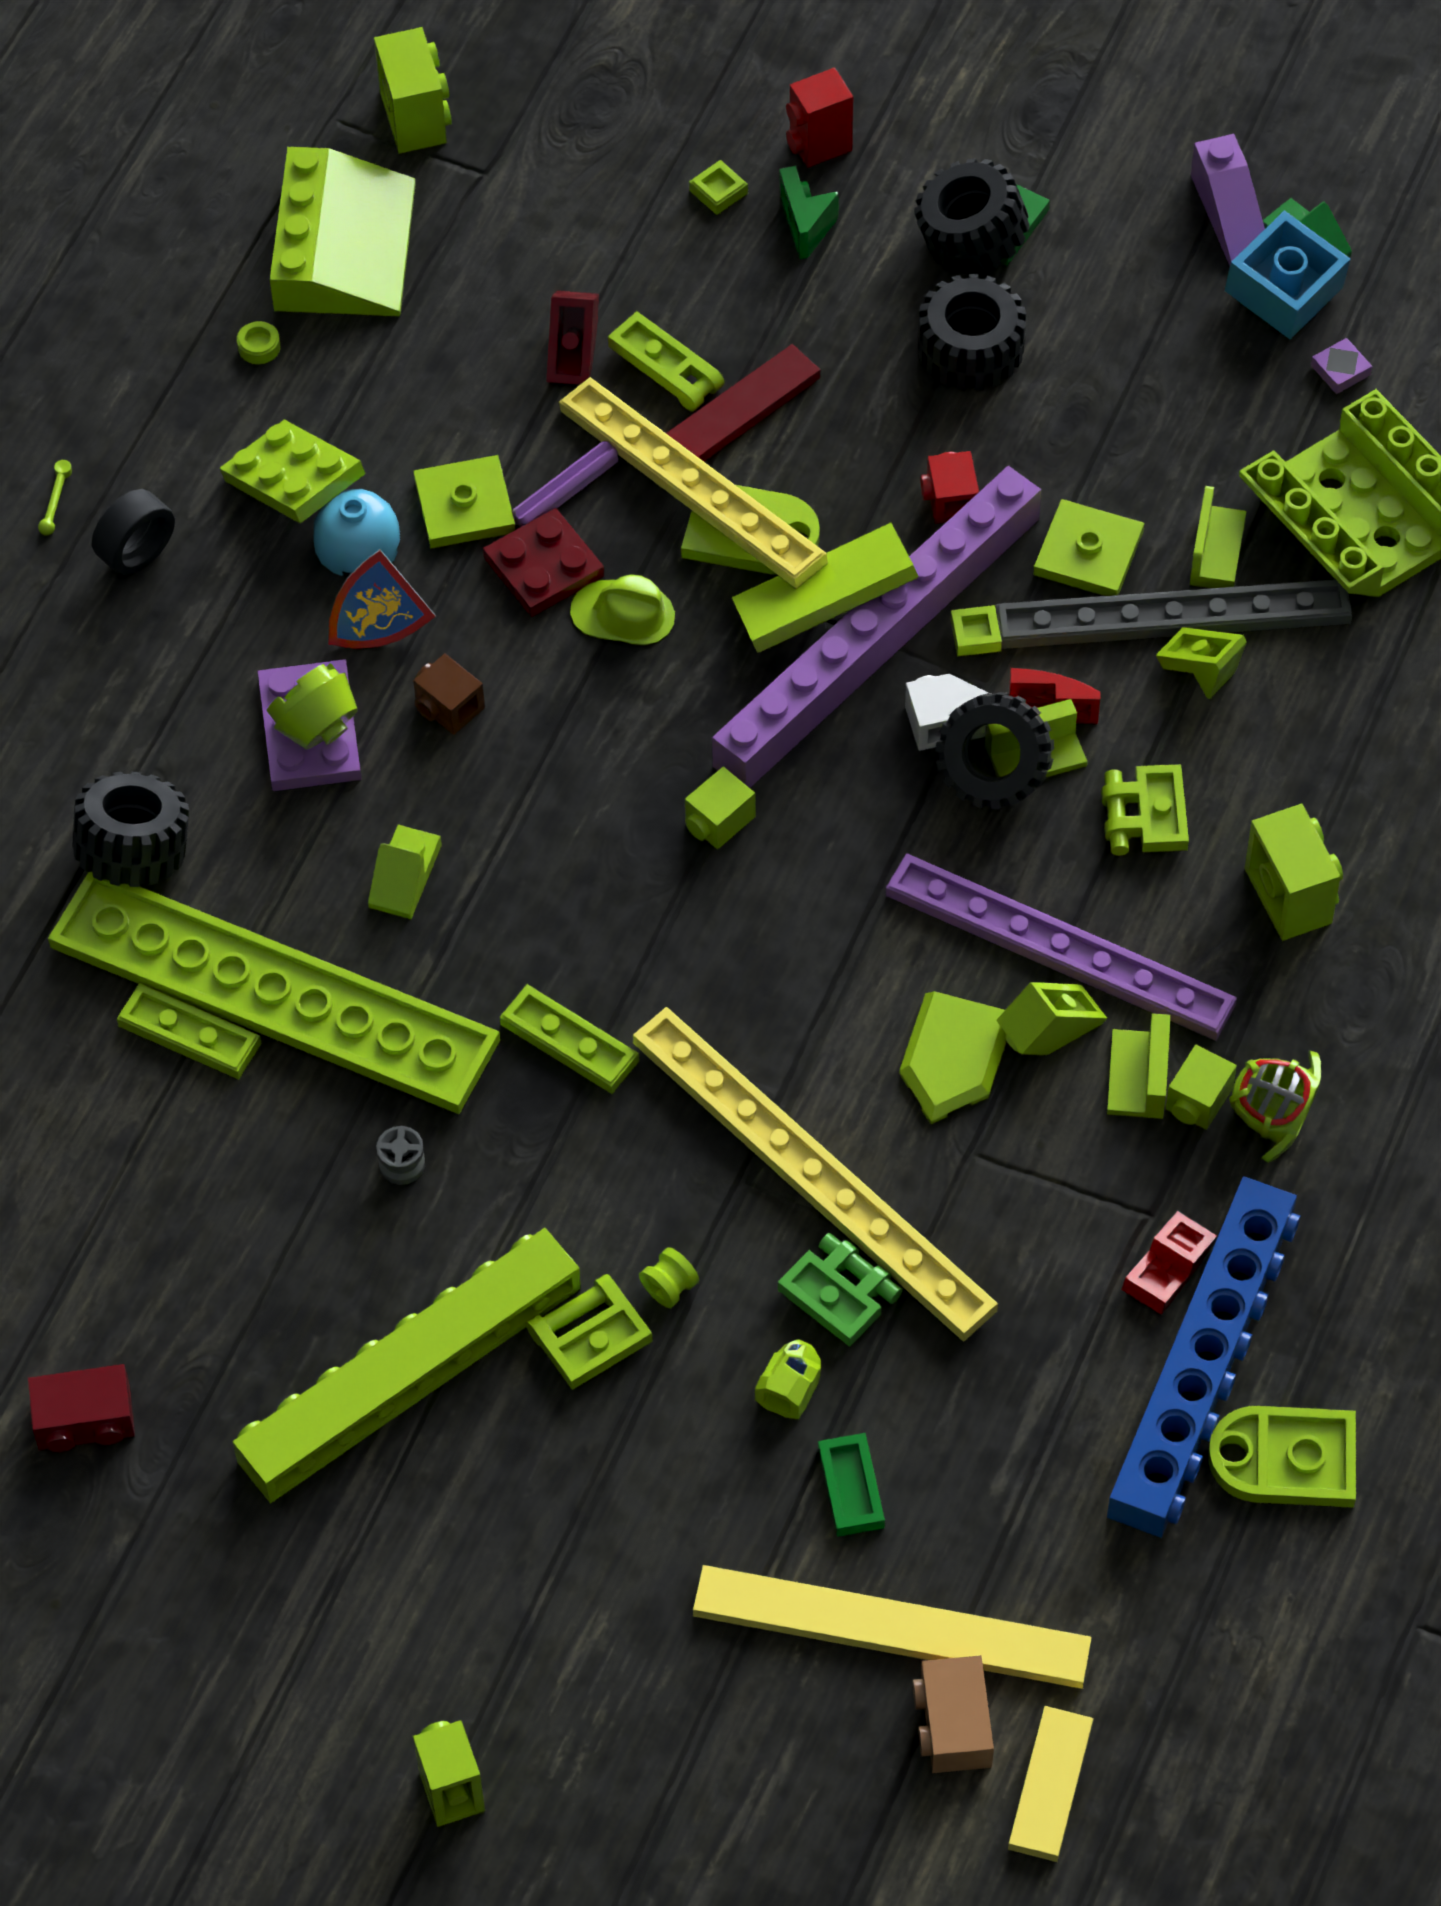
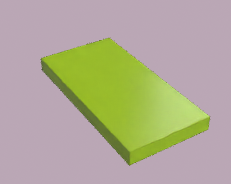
[732,523,919,653]

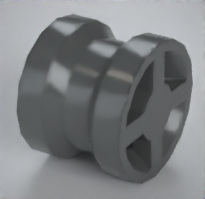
[376,1126,425,1185]

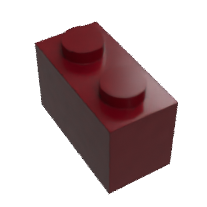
[28,1364,135,1452]

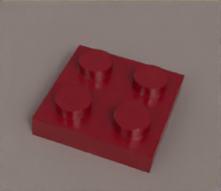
[483,508,604,617]

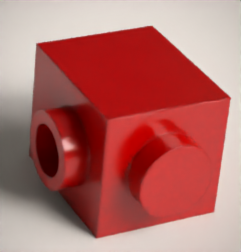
[920,451,979,524]

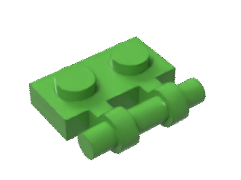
[778,1233,903,1347]

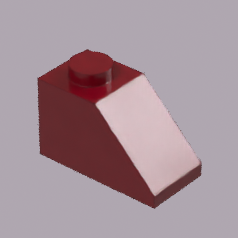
[546,291,599,385]

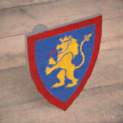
[328,549,436,649]

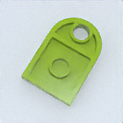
[681,485,820,574]
[1208,1406,1356,1507]

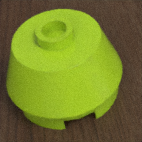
[266,663,358,750]

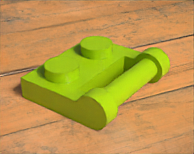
[525,1274,653,1390]

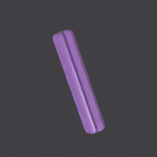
[512,441,618,527]

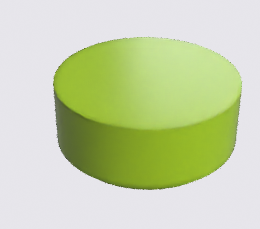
[237,321,281,364]

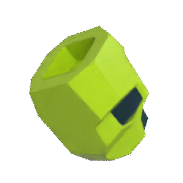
[755,1339,821,1419]

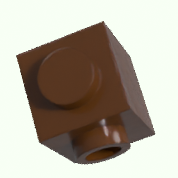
[413,653,485,735]

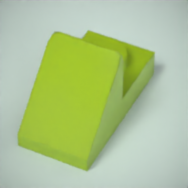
[1156,627,1247,699]
[368,825,442,919]

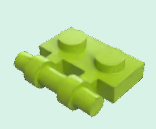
[1101,764,1189,856]

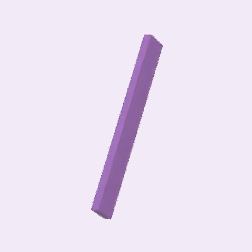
[886,853,1237,1041]

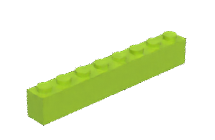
[232,1228,581,1504]

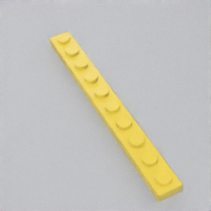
[633,1007,998,1342]

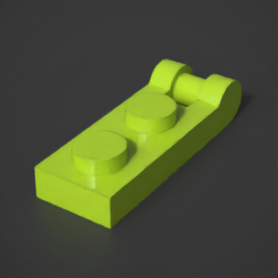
[608,311,725,412]

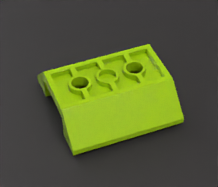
[1239,389,1441,597]

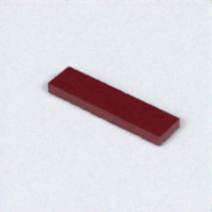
[666,344,821,461]

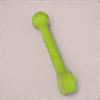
[38,460,72,536]

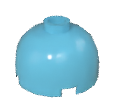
[313,489,400,576]

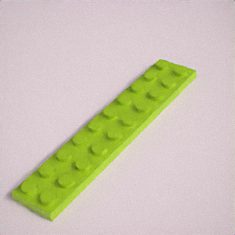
[48,872,500,1114]

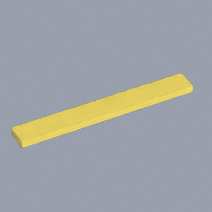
[559,377,828,589]
[693,1565,1092,1689]

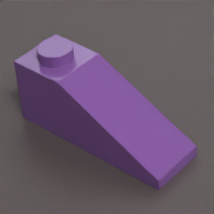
[1191,134,1265,266]

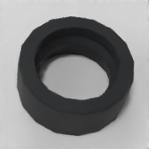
[91,489,175,575]

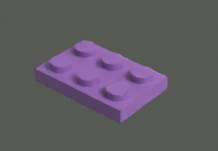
[258,659,362,791]

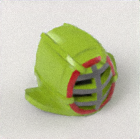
[1229,1050,1321,1163]

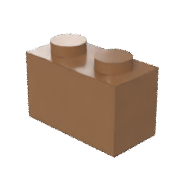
[913,1655,994,1773]

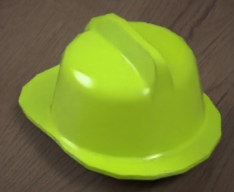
[570,575,675,645]

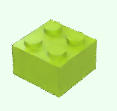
[374,27,452,153]
[1244,803,1343,941]

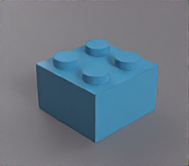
[1224,210,1350,339]

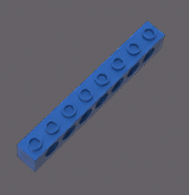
[1107,1176,1301,1538]

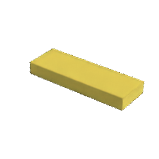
[1008,1706,1093,1862]

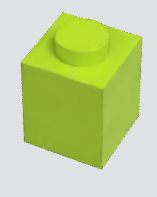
[685,766,756,850]
[1166,1045,1237,1130]

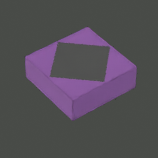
[1311,338,1372,394]

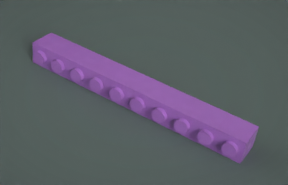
[712,466,1041,788]

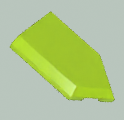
[899,991,1007,1124]

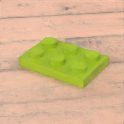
[219,420,366,524]

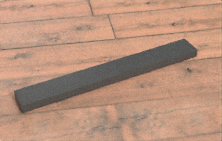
[996,580,1352,649]

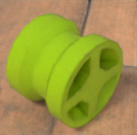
[639,1247,699,1308]

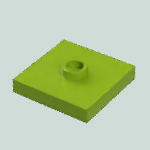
[413,455,516,549]
[1033,499,1144,596]

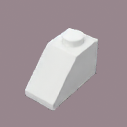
[905,674,990,751]

